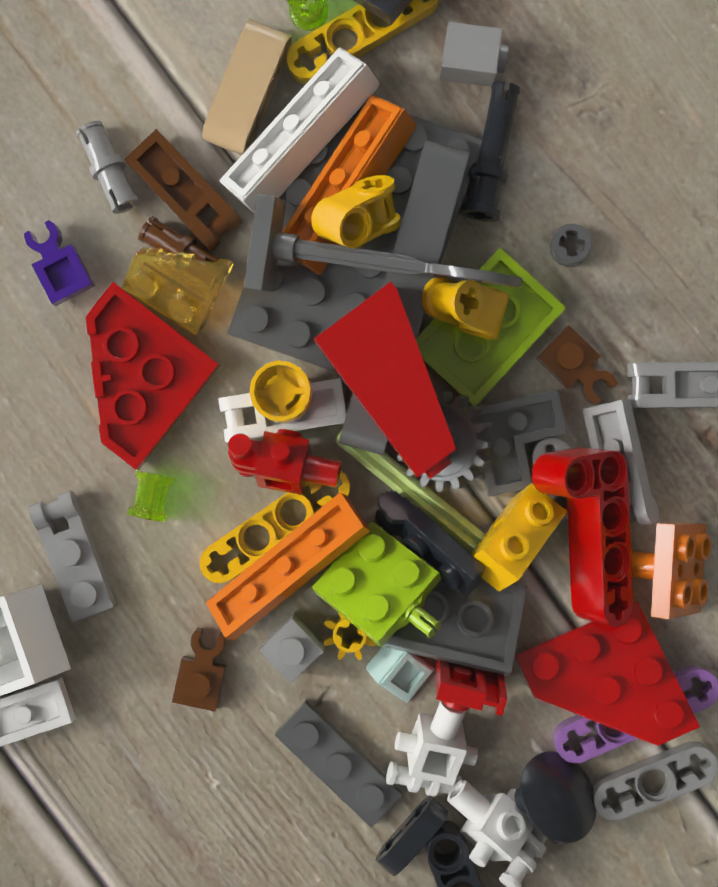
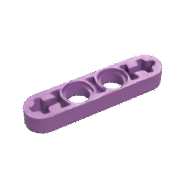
[552,665,718,763]

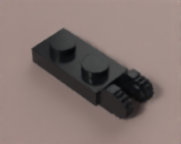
[375,490,485,597]

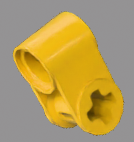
[311,175,401,249]
[422,277,510,340]

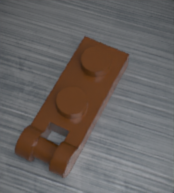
[124,129,244,252]

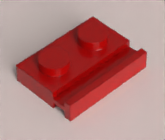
[436,659,507,716]

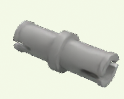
[76,121,139,214]

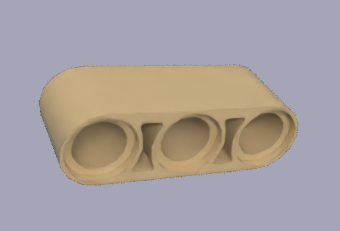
[202,19,292,155]

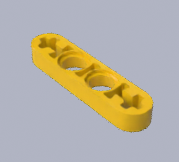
[287,0,440,85]
[200,470,350,583]

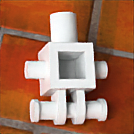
[386,701,478,797]
[447,780,547,887]

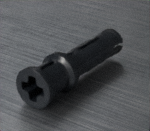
[460,81,520,222]

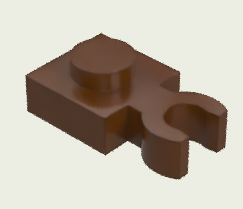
[536,325,618,405]
[172,627,227,712]

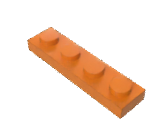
[205,492,371,641]

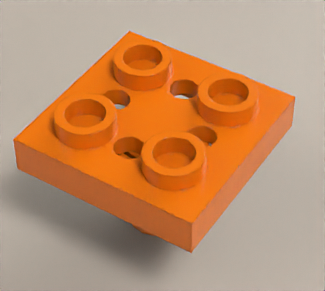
[631,522,711,619]

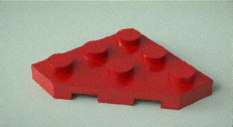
[85,282,221,470]
[515,601,700,746]

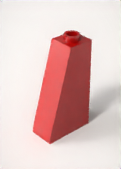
[314,281,456,479]

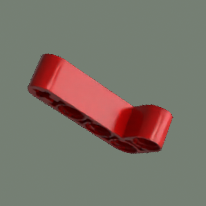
[532,447,633,627]

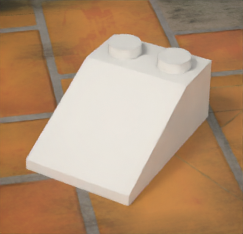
[0,584,71,696]

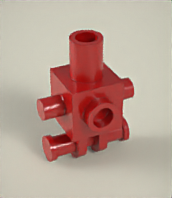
[228,429,342,495]

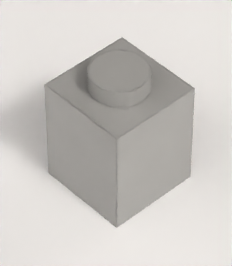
[440,22,508,87]
[259,612,325,684]

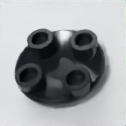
[514,751,596,846]

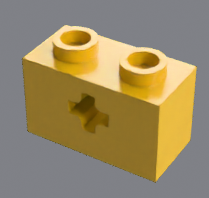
[471,483,567,592]

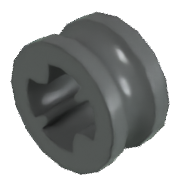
[550,224,592,267]

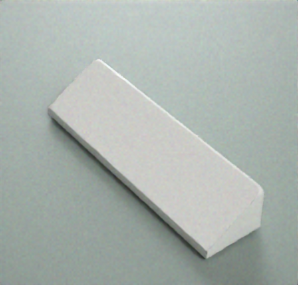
[219,47,379,213]

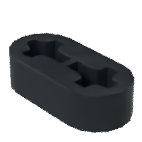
[376,796,449,876]

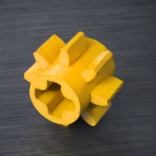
[323,612,376,660]

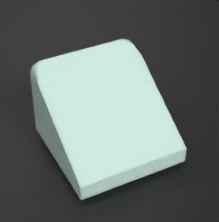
[366,647,435,703]

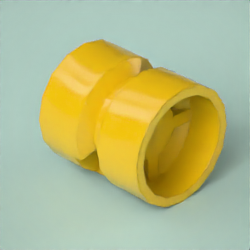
[249,360,314,423]

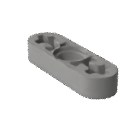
[593,741,718,821]

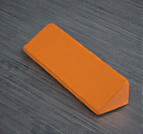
[282,94,417,274]

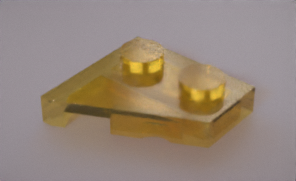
[121,247,234,335]

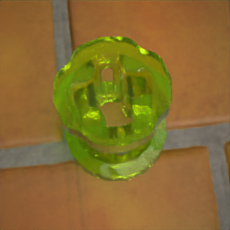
[287,0,328,31]
[127,470,175,522]

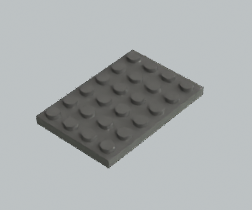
[227,101,482,373]

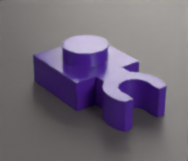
[24,220,95,306]

